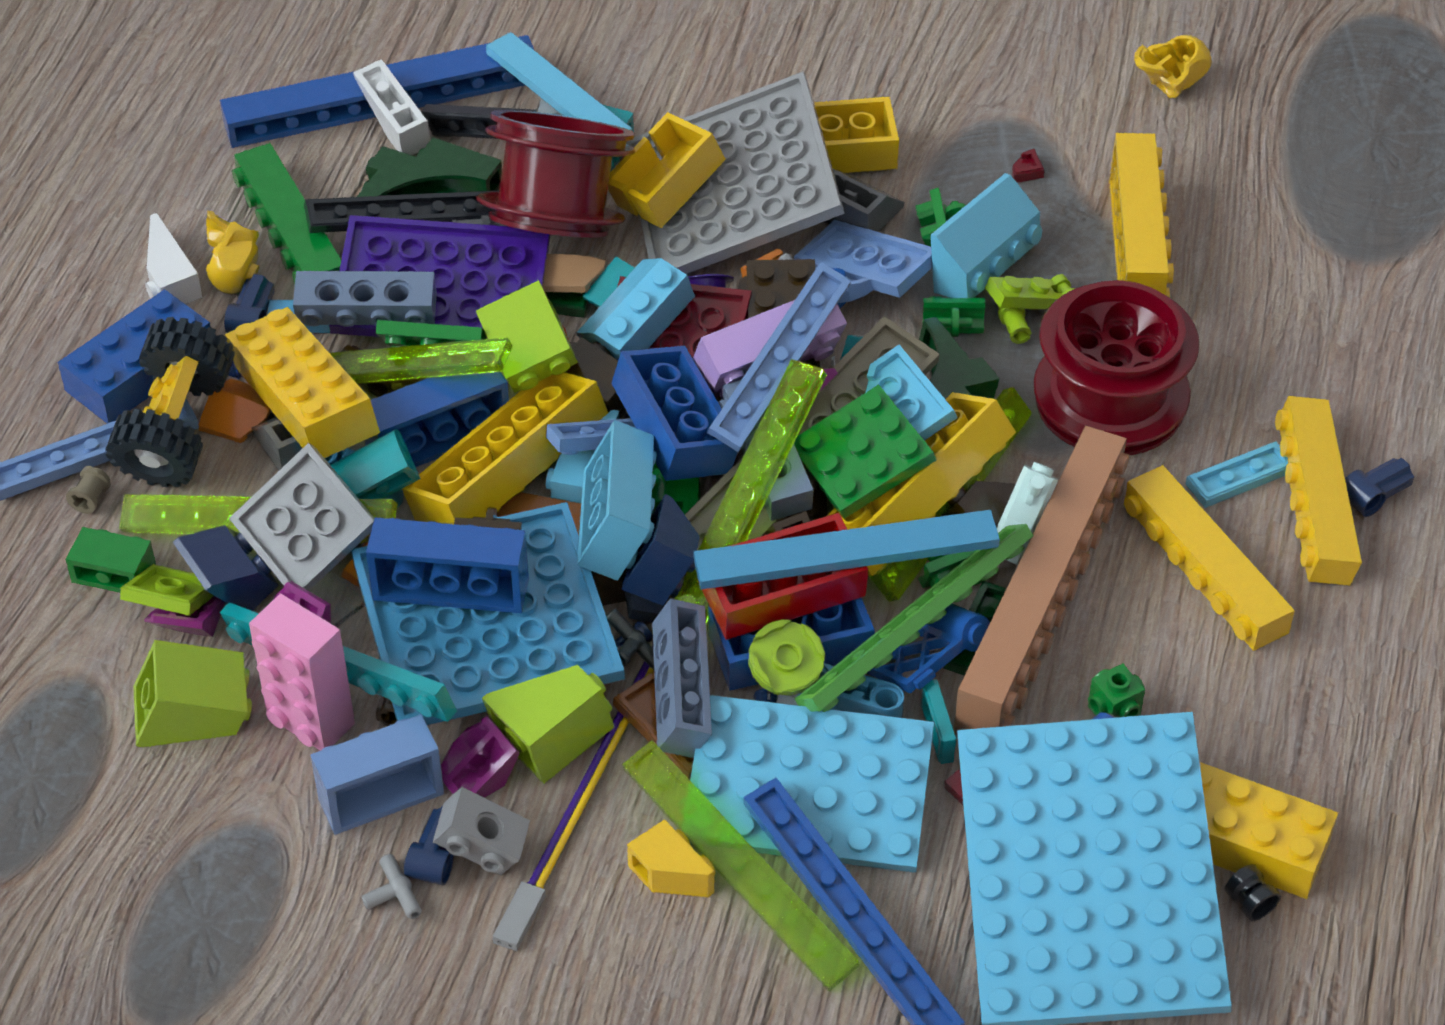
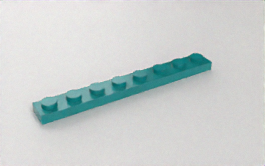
[220,602,457,722]

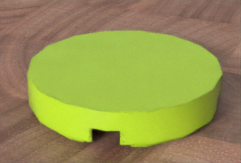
[748,619,825,696]

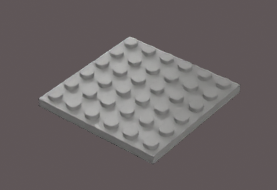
[626,71,845,274]

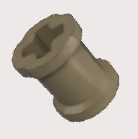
[66,466,111,514]

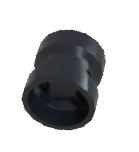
[1224,864,1281,921]

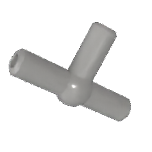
[362,854,422,919]

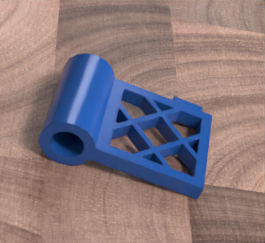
[867,603,990,693]

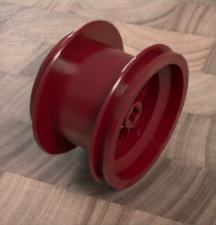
[476,110,635,238]
[1033,280,1200,456]

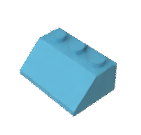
[576,258,695,360]

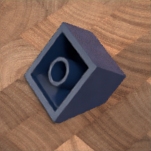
[622,494,700,606]
[173,525,279,611]

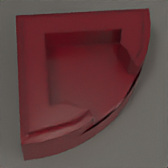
[1012,149,1045,183]

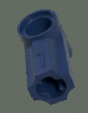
[224,274,275,333]
[1345,458,1414,517]
[404,805,454,886]

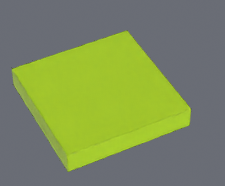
[120,564,214,616]

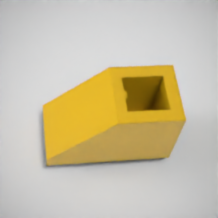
[627,819,716,897]

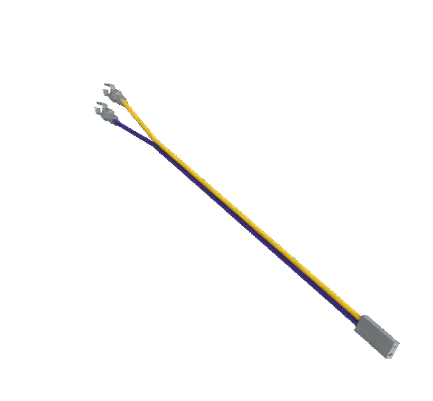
[492,356,835,951]

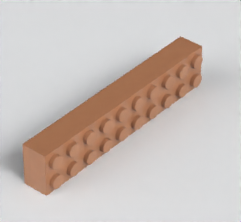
[954,425,1129,737]

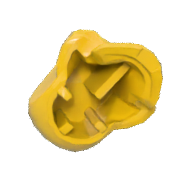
[1134,35,1212,98]
[206,210,260,294]

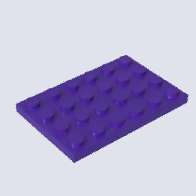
[329,215,550,337]

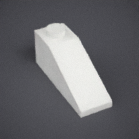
[353,59,430,155]
[145,213,202,304]

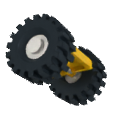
[105,317,235,488]

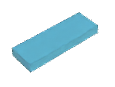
[1185,441,1288,508]

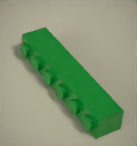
[232,143,341,283]

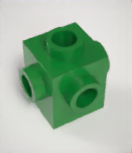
[1087,663,1145,718]

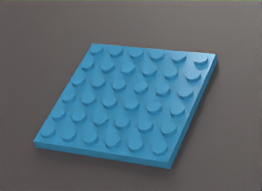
[351,502,625,725]

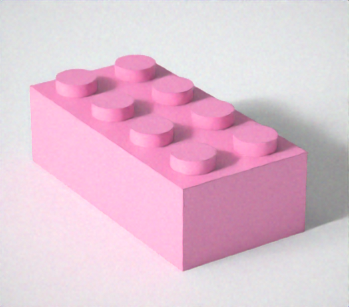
[249,593,355,750]

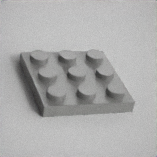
[229,443,374,591]

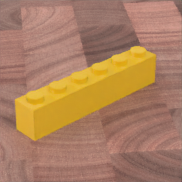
[1275,396,1362,586]
[1124,465,1295,651]

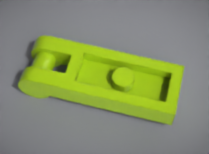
[985,274,1075,309]

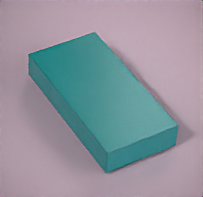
[920,679,956,764]

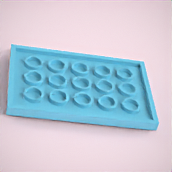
[682,695,934,873]

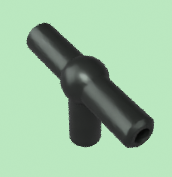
[606,609,654,670]

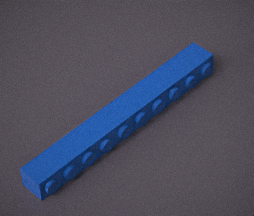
[220,35,535,148]

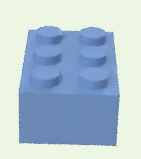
[310,714,444,835]

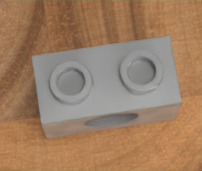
[433,787,530,875]

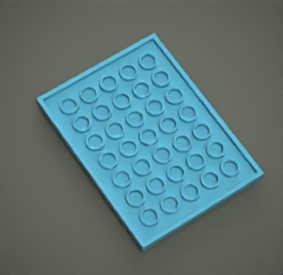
[957,712,1232,1025]

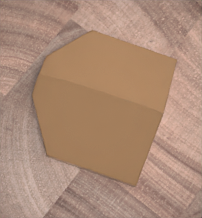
[543,254,608,293]

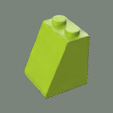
[476,280,578,393]
[133,640,252,747]
[482,665,614,784]

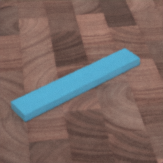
[486,32,632,131]

